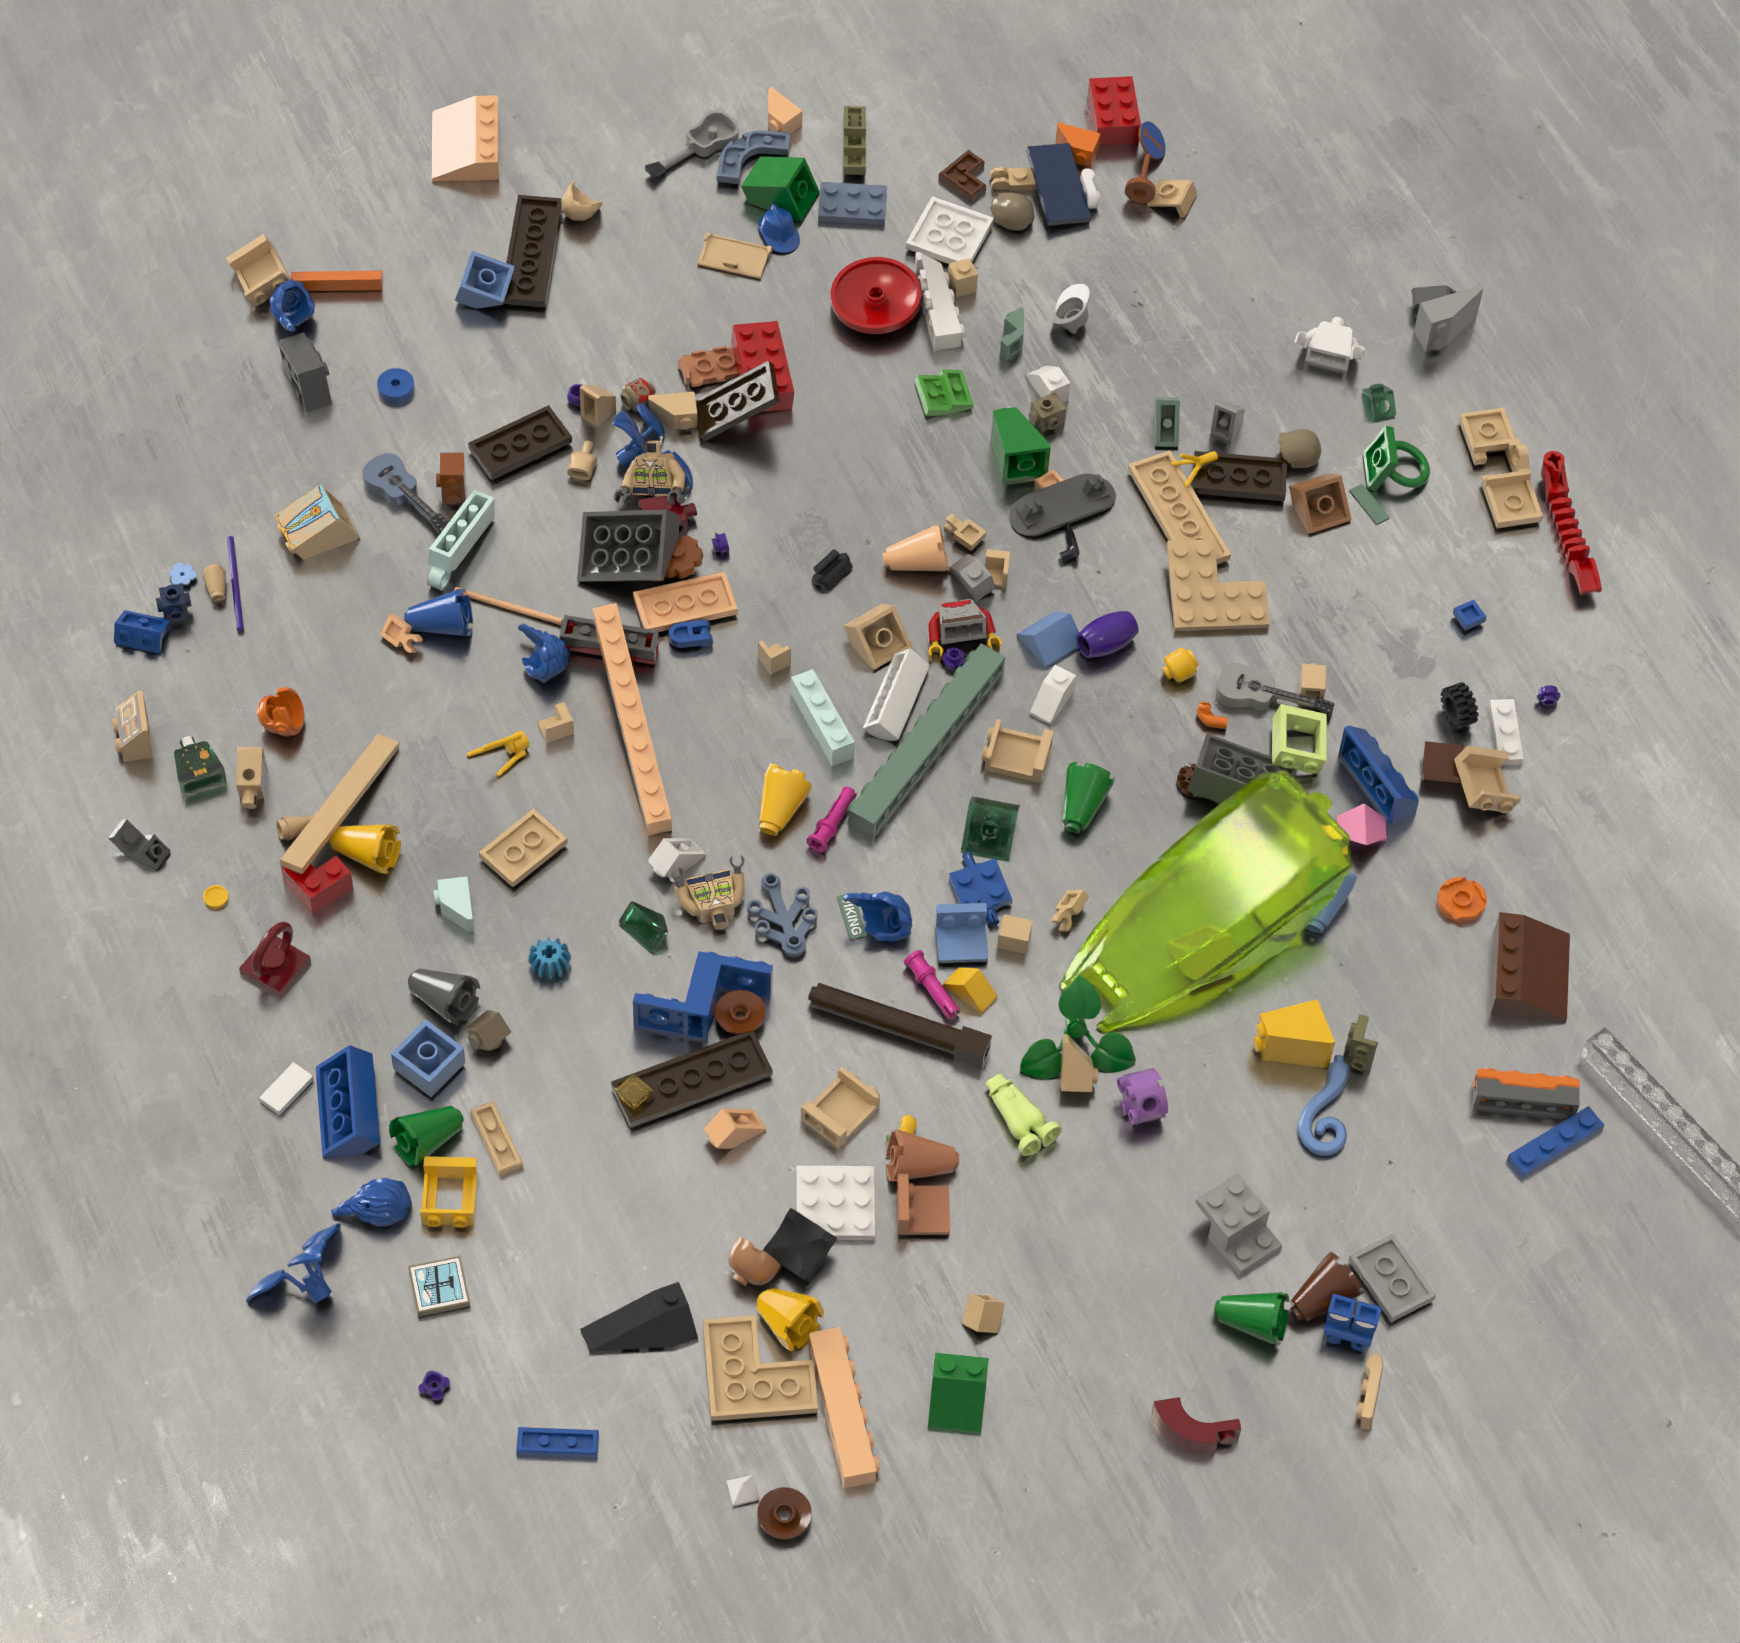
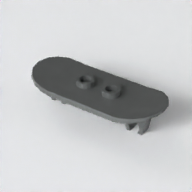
[1009,474,1116,536]

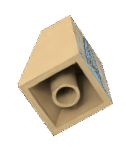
[275,484,360,560]

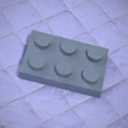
[818,182,887,225]

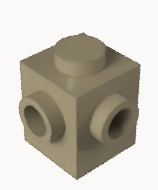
[1028,393,1066,432]
[465,1010,511,1051]

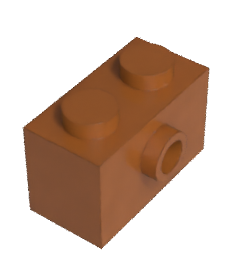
[436,452,466,505]

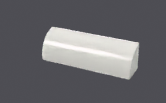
[863,648,930,741]

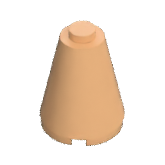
[883,525,949,572]

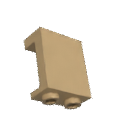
[226,234,290,307]
[981,719,1054,783]
[1454,746,1521,813]
[801,1067,880,1149]

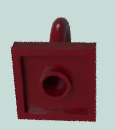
[239,922,311,997]

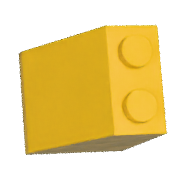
[1253,999,1335,1068]

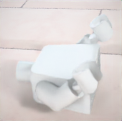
[1294,317,1365,371]

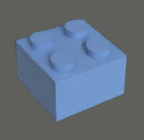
[391,1019,466,1097]

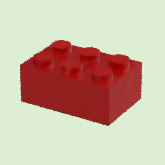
[1087,76,1141,145]

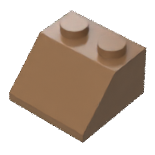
[1289,473,1352,534]

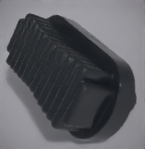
[812,549,853,590]

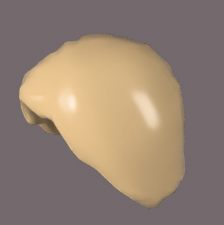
[561,181,602,222]

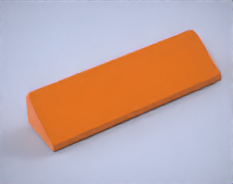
[290,271,383,291]

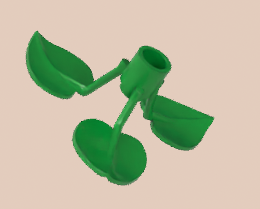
[1020,975,1136,1079]

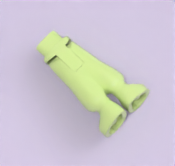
[985,1073,1062,1156]

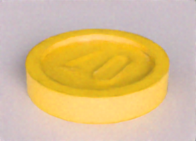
[203,885,229,909]

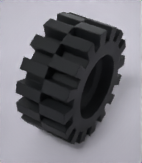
[1441,682,1479,729]

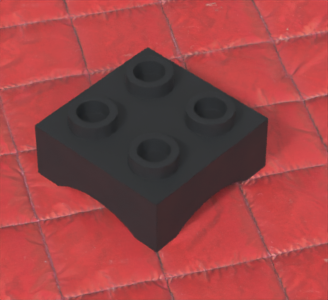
[763,1208,837,1282]

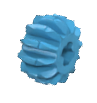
[528,936,571,980]

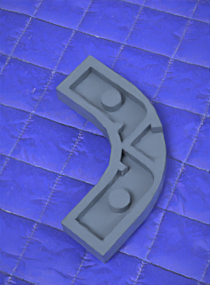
[717,130,791,184]

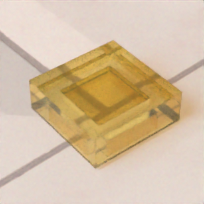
[615,1074,652,1110]

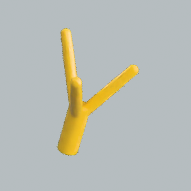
[1171,451,1218,487]

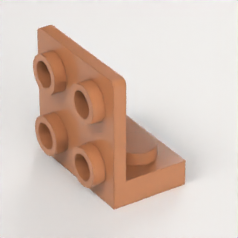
[897,1174,950,1235]

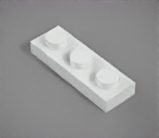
[1489,699,1524,765]

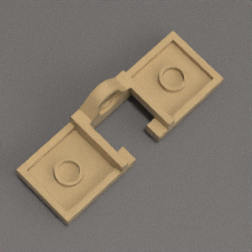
[1459,407,1543,528]

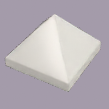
[727,1475,759,1507]

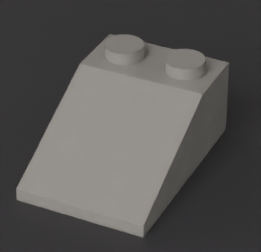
[1414,285,1483,352]

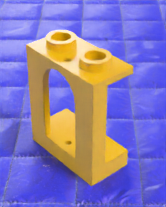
[420,1156,478,1228]

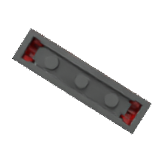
[559,615,660,665]

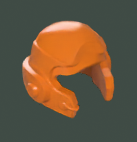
[257,687,305,737]

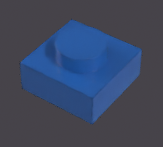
[1453,600,1487,631]

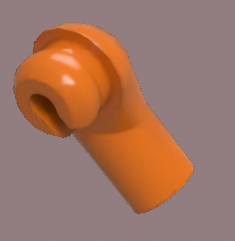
[1196,702,1228,730]

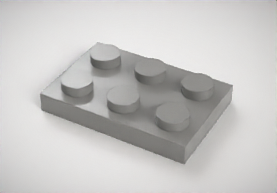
[1348,1233,1436,1322]

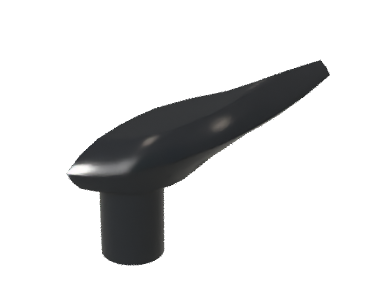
[1059,523,1080,562]

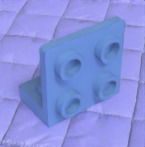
[935,903,988,963]

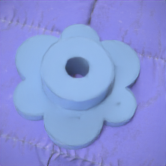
[169,563,197,586]

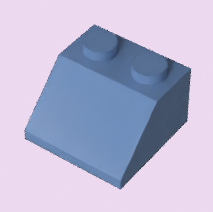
[455,251,515,309]

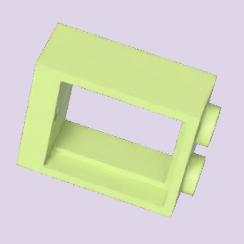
[1272,704,1327,774]

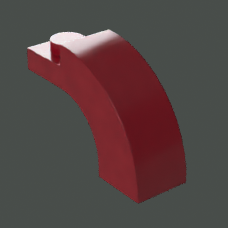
[1151,1397,1241,1454]

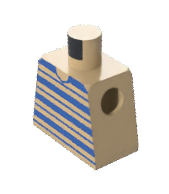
[236,746,267,809]

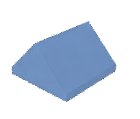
[1017,611,1079,668]

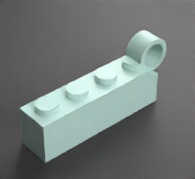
[427,490,495,591]

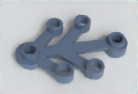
[747,873,818,957]

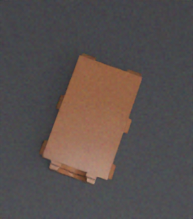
[678,346,739,387]

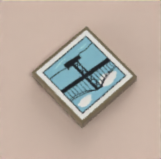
[408,1256,470,1317]

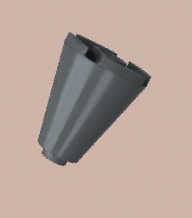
[408,968,480,1025]

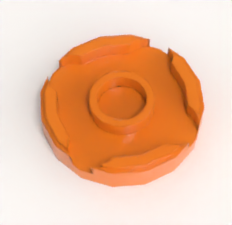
[1437,877,1487,923]

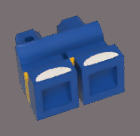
[1324,1294,1382,1351]

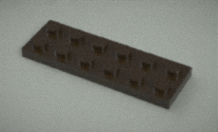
[503,195,562,308]
[611,1031,773,1128]

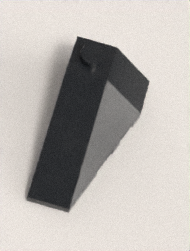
[580,1282,698,1354]

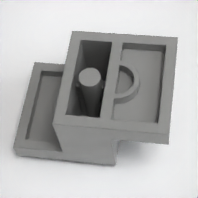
[1196,1173,1282,1276]

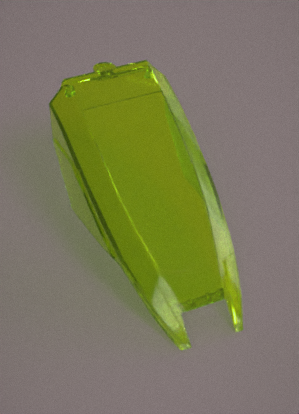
[1059,770,1352,1033]

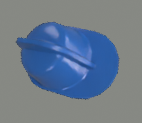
[758,204,800,253]

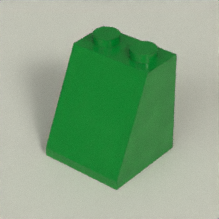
[741,157,820,221]
[991,407,1051,482]
[928,1353,989,1434]

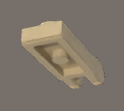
[990,167,1037,191]
[1357,1353,1383,1431]

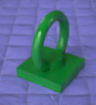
[1363,425,1430,491]

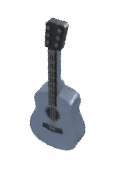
[362,453,449,535]

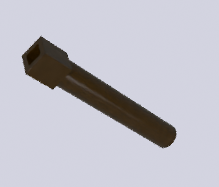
[808,983,992,1068]

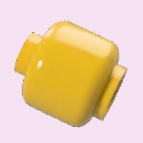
[1162,647,1199,683]

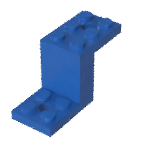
[633,951,773,1041]

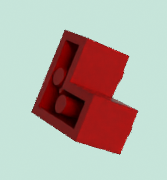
[281,856,353,915]

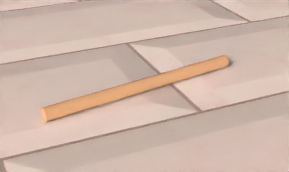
[454,587,563,626]

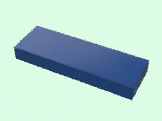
[516,1427,599,1459]

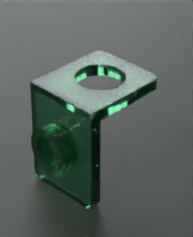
[1362,384,1396,420]

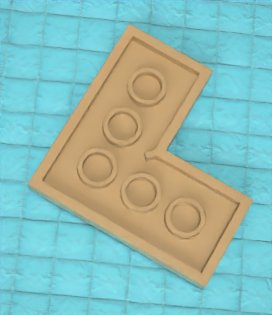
[1166,539,1270,631]
[703,1315,818,1421]

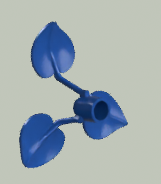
[612,403,693,490]
[246,1223,341,1304]

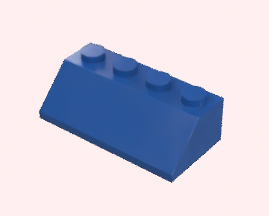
[1338,725,1419,826]
[316,1045,380,1158]

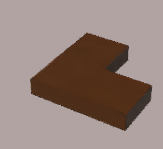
[938,150,986,202]

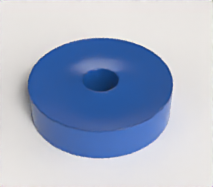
[377,368,415,403]

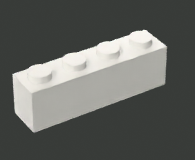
[915,252,965,351]

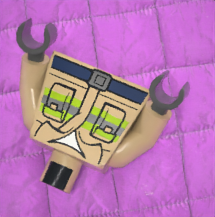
[614,441,685,505]
[668,855,745,930]

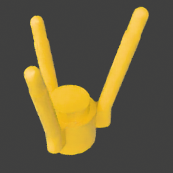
[467,730,530,777]

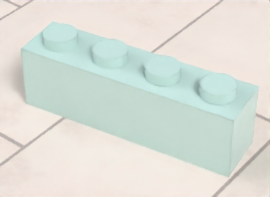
[791,669,855,767]

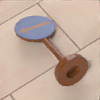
[1125,121,1166,203]

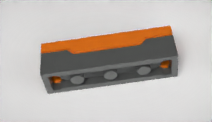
[1473,1068,1580,1117]

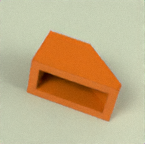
[1056,122,1100,167]

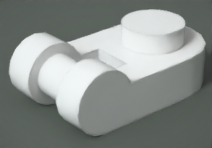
[1080,169,1101,209]

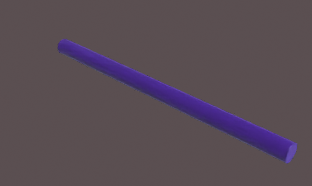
[227,536,244,632]

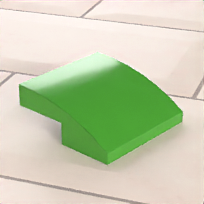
[915,369,974,416]

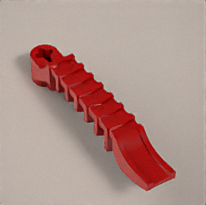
[1541,451,1602,595]

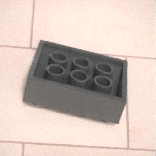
[577,510,680,582]
[1187,733,1297,825]

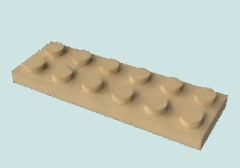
[1128,451,1231,564]

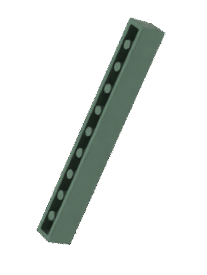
[847,644,1005,837]

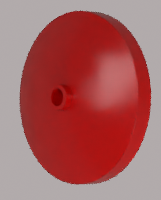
[831,257,921,334]

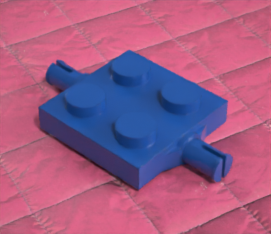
[949,852,1012,926]

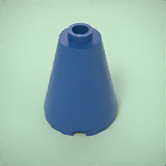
[404,589,473,637]

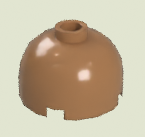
[728,1236,781,1286]

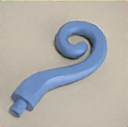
[1298,1055,1349,1156]

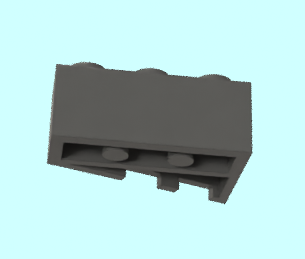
[278,332,332,413]

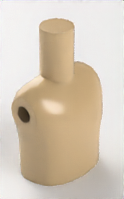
[567,441,597,480]

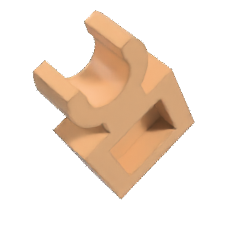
[380,614,423,653]

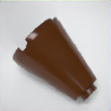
[1289,1252,1364,1322]

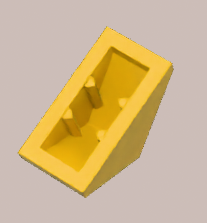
[943,967,998,1015]

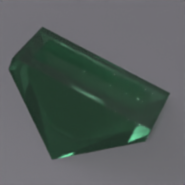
[618,901,668,952]

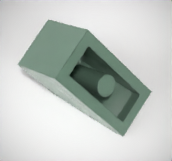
[1154,397,1180,447]

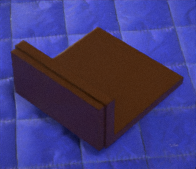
[1421,741,1464,786]

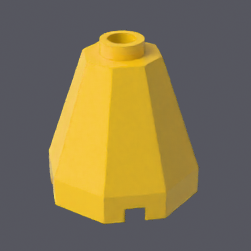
[756,1288,824,1351]

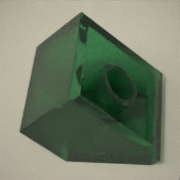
[961,796,1020,858]

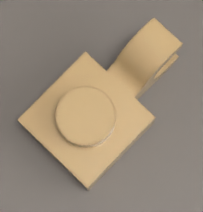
[944,514,986,551]
[1051,890,1089,932]

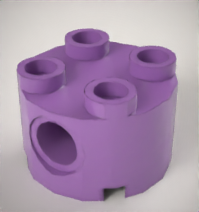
[1117,1068,1168,1125]

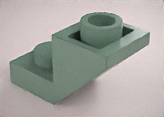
[1000,307,1024,360]

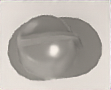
[1052,284,1090,334]

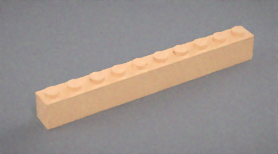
[593,603,672,836]

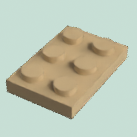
[479,808,568,887]

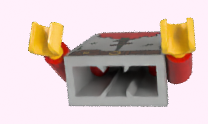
[928,597,1002,661]

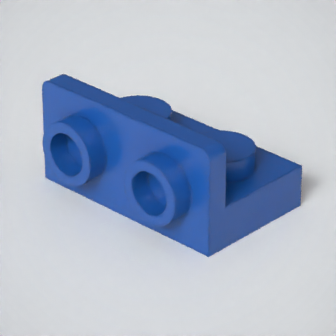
[114,610,170,653]

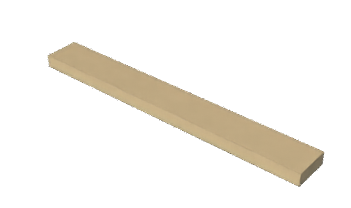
[280,734,399,874]

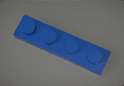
[1507,1106,1605,1178]

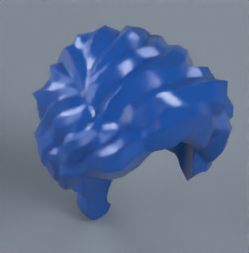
[269,279,315,332]
[518,623,570,683]
[843,891,912,942]
[331,1177,412,1227]

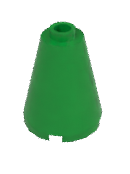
[1062,762,1115,833]
[389,1106,464,1166]
[1214,1292,1289,1345]

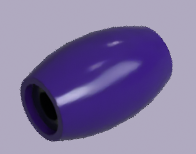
[1076,611,1139,658]

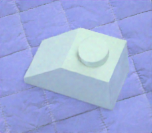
[433,877,474,932]

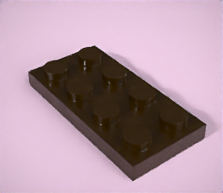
[695,361,780,441]
[468,405,572,480]
[1192,451,1287,501]

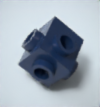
[156,584,192,623]

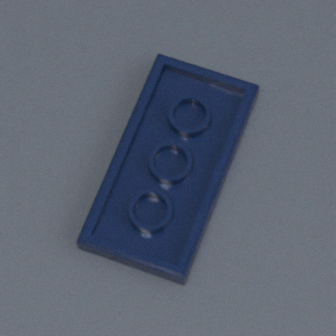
[1026,143,1091,226]

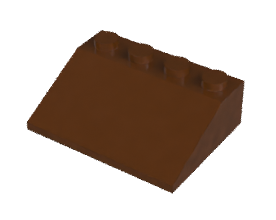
[1491,912,1570,1022]

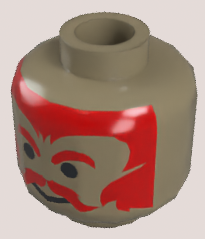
[620,378,656,412]

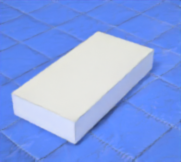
[259,1062,313,1116]

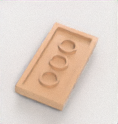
[633,572,738,632]

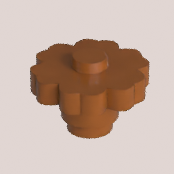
[665,536,703,579]

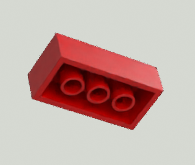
[731,321,794,412]

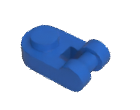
[669,620,713,648]

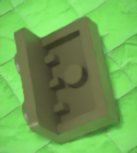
[1345,1014,1378,1071]

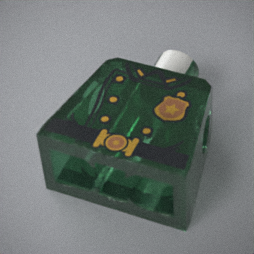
[174,736,227,796]

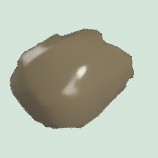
[990,192,1035,231]
[1279,429,1322,469]

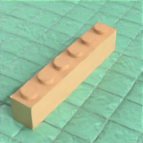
[809,1327,880,1488]

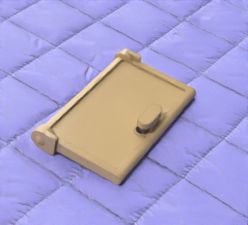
[697,232,772,279]

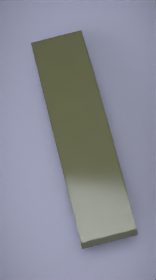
[843,106,866,175]

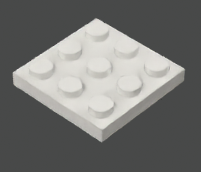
[906,196,994,264]
[796,1166,875,1240]

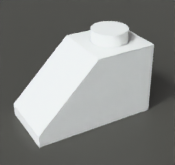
[1026,366,1070,403]
[1029,665,1076,725]
[648,838,706,878]

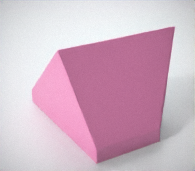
[1336,804,1387,845]

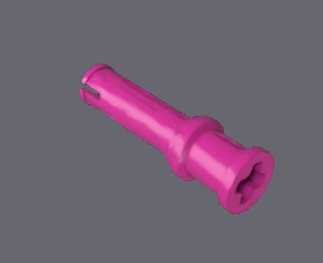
[806,786,857,852]
[903,950,961,1020]

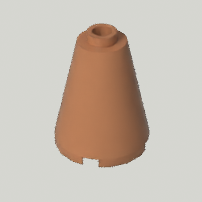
[886,1130,959,1182]

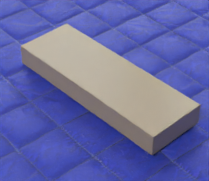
[470,1101,523,1177]

